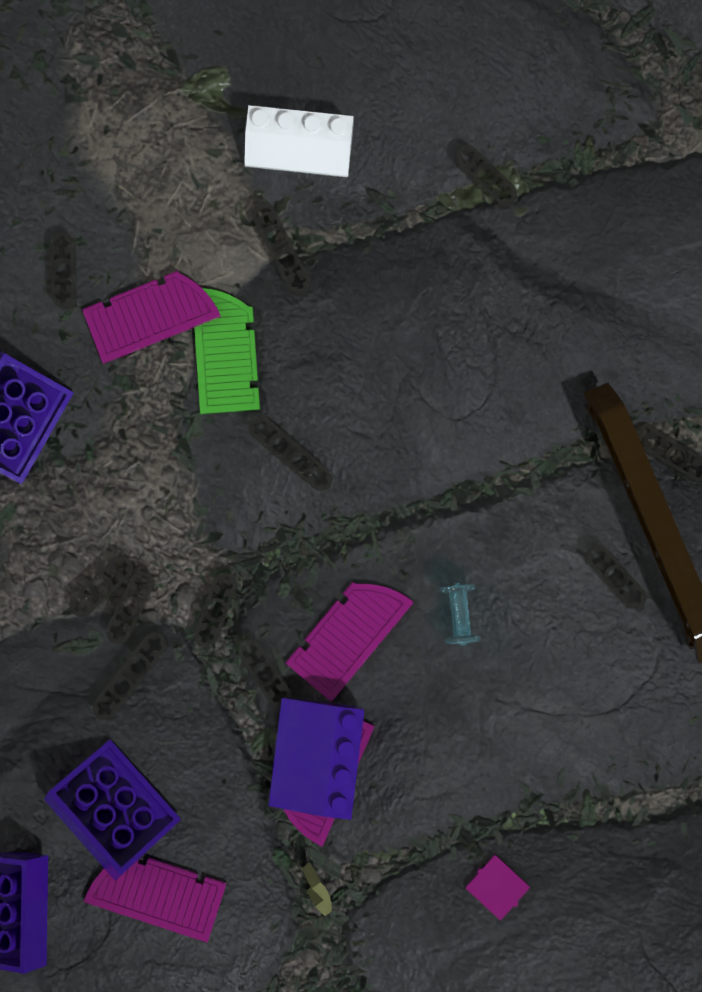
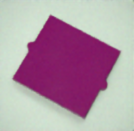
[465,854,530,921]

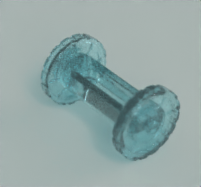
[440,583,481,646]

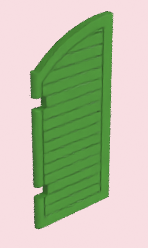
[194,288,260,414]

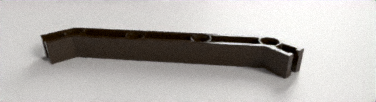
[584,383,702,663]

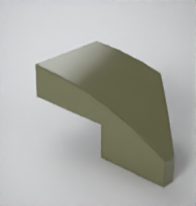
[301,862,332,916]

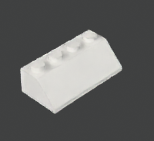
[245,105,353,177]

